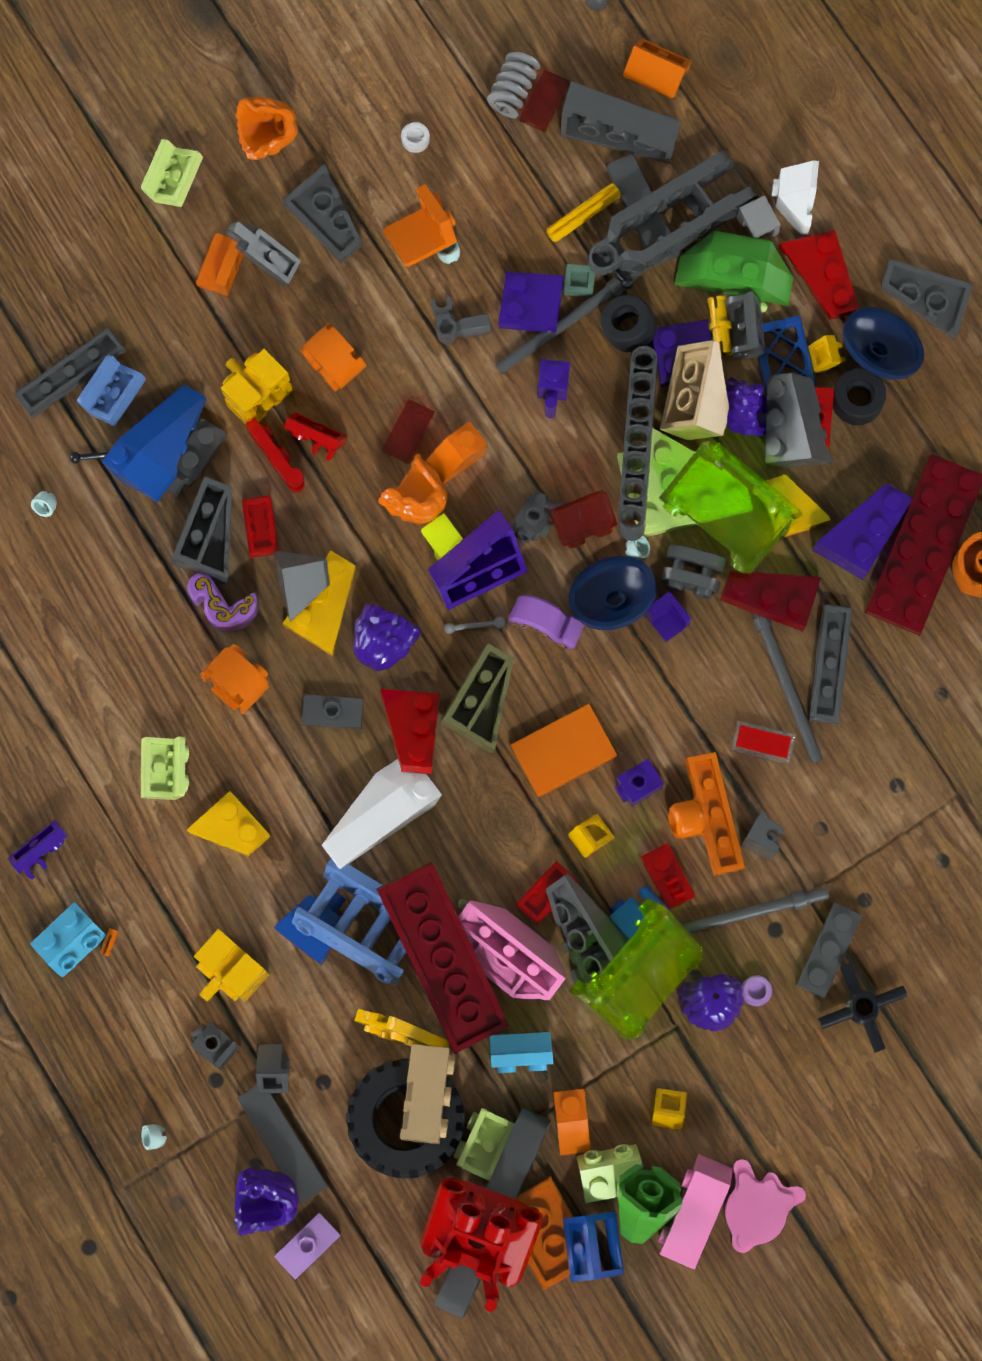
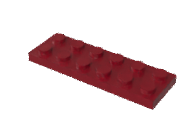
[865,454,982,636]
[376,862,509,1054]

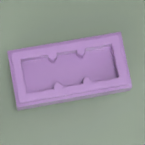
[274,1213,341,1280]

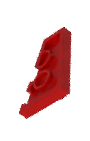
[779,230,859,320]
[380,689,440,774]

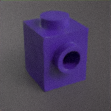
[615,759,664,807]

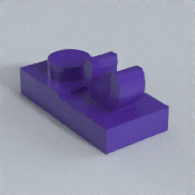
[8,820,67,880]

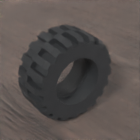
[346,1058,465,1179]

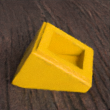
[568,813,615,858]
[652,1088,687,1130]

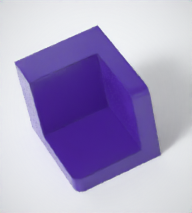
[644,591,691,642]

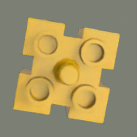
[221,349,293,425]
[193,929,269,1002]

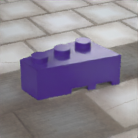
[812,484,913,580]
[428,510,528,610]

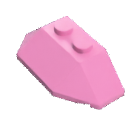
[458,900,567,1000]

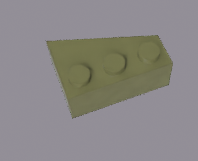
[439,643,514,754]

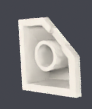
[771,160,819,237]

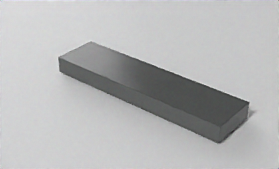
[606,154,680,267]
[14,327,126,419]
[808,604,853,725]
[237,1085,328,1204]

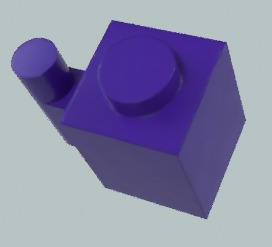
[537,359,570,418]

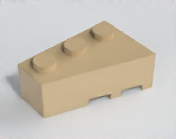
[400,1044,455,1144]

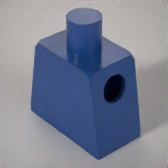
[274,891,346,966]

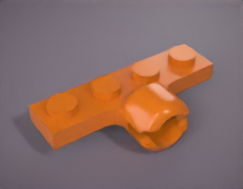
[668,752,745,876]

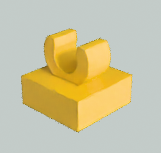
[808,335,846,373]

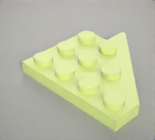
[617,428,753,537]

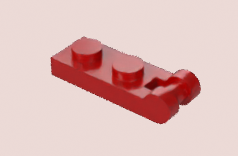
[246,418,305,493]

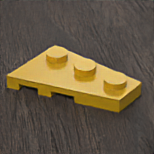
[283,551,356,656]

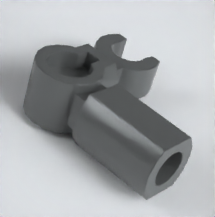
[431,296,491,344]

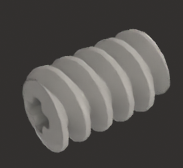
[487,52,540,119]

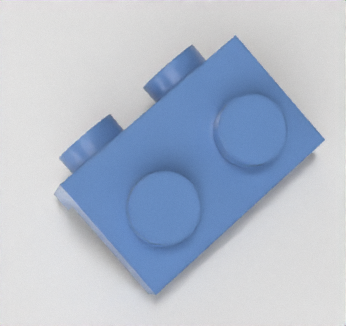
[77,354,146,426]

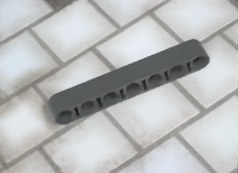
[618,346,657,541]
[434,1107,551,1319]

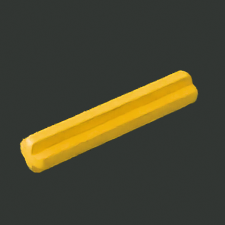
[546,183,621,242]

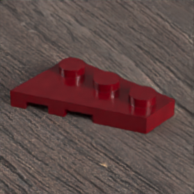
[720,571,821,632]

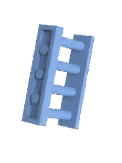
[292,858,406,986]

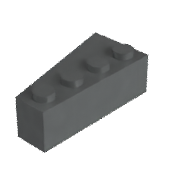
[561,81,681,164]

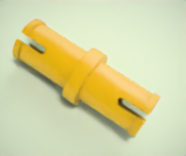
[707,296,733,357]

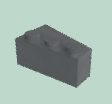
[171,476,232,585]

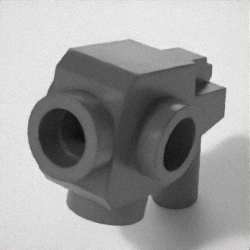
[511,492,568,543]

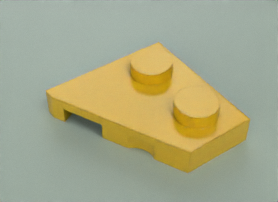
[757,474,830,540]
[187,791,271,857]

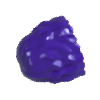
[725,377,767,436]
[353,603,420,671]
[677,974,744,1031]
[234,1168,299,1236]

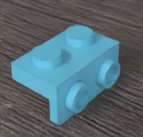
[30,902,106,977]
[490,1032,553,1073]

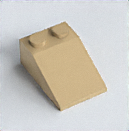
[660,340,729,440]

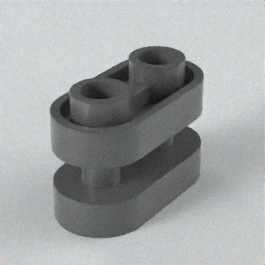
[660,545,726,599]

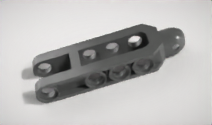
[588,151,759,275]

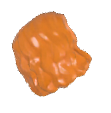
[235,96,298,160]
[378,454,447,526]

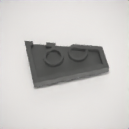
[282,164,362,264]
[880,259,973,340]

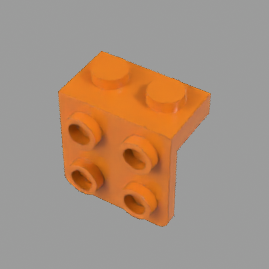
[383,184,457,267]

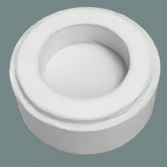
[401,122,430,153]

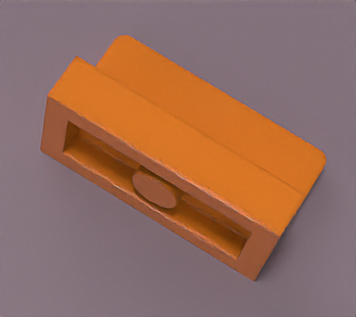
[623,38,692,99]
[196,233,244,296]

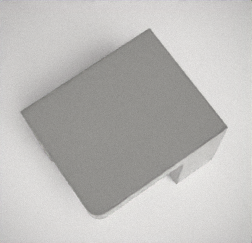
[736,196,781,238]

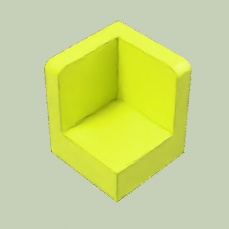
[421,513,463,560]

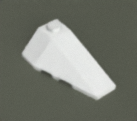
[322,759,442,869]

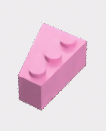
[657,1153,733,1270]

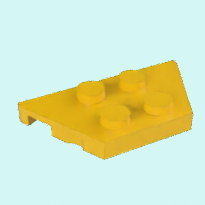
[354,1009,450,1048]

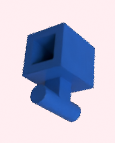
[609,884,671,945]

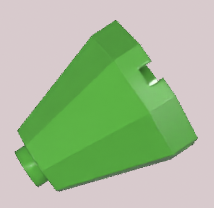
[617,1164,683,1244]

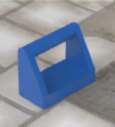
[563,1211,624,1282]

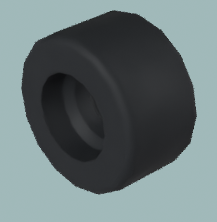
[601,295,657,352]
[833,368,886,425]

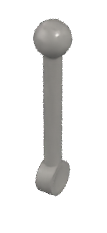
[444,617,505,634]

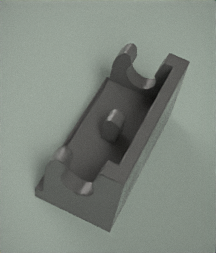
[727,291,766,361]
[741,811,784,862]

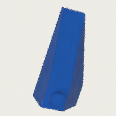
[102,385,206,502]

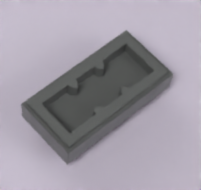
[301,694,364,730]

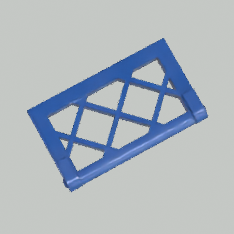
[758,316,817,394]

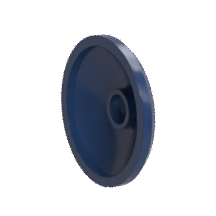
[843,307,924,379]
[569,556,657,630]

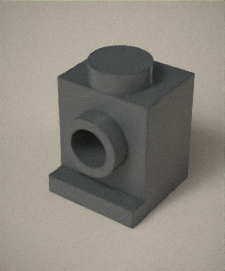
[191,1022,241,1071]
[256,1044,290,1093]

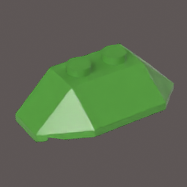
[675,230,793,306]

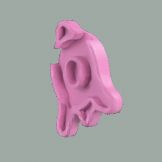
[724,1159,806,1253]

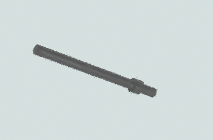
[495,272,642,374]
[753,613,823,763]
[650,887,829,943]

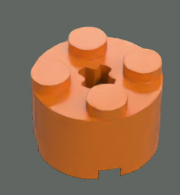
[300,322,367,392]
[952,532,982,598]
[200,644,269,714]

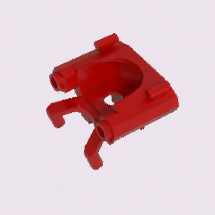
[420,1177,543,1312]

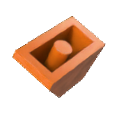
[426,421,487,485]
[553,1089,591,1156]

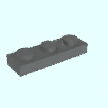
[796,903,862,999]

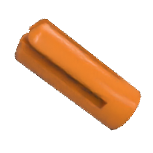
[100,928,119,956]

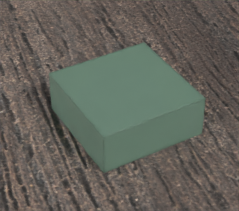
[564,264,595,297]

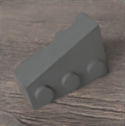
[765,373,834,468]

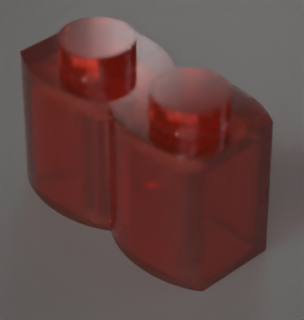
[548,489,618,548]

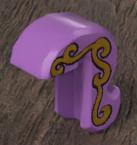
[187,573,259,633]
[508,595,584,650]

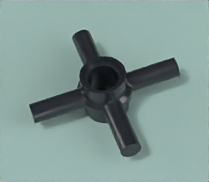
[818,962,908,1053]

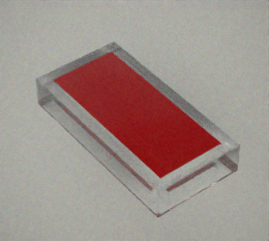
[730,721,796,765]

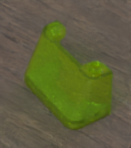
[659,440,803,574]
[569,897,704,1040]

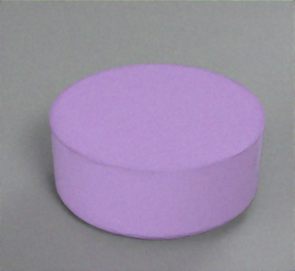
[742,975,772,1007]

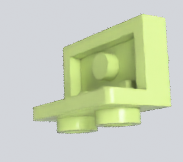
[141,139,203,207]
[141,736,189,800]
[453,1108,515,1181]
[577,1144,642,1203]

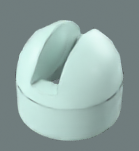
[437,242,460,264]
[31,491,57,517]
[625,536,650,560]
[141,1124,167,1150]

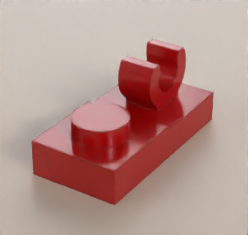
[284,412,348,461]
[640,843,696,910]

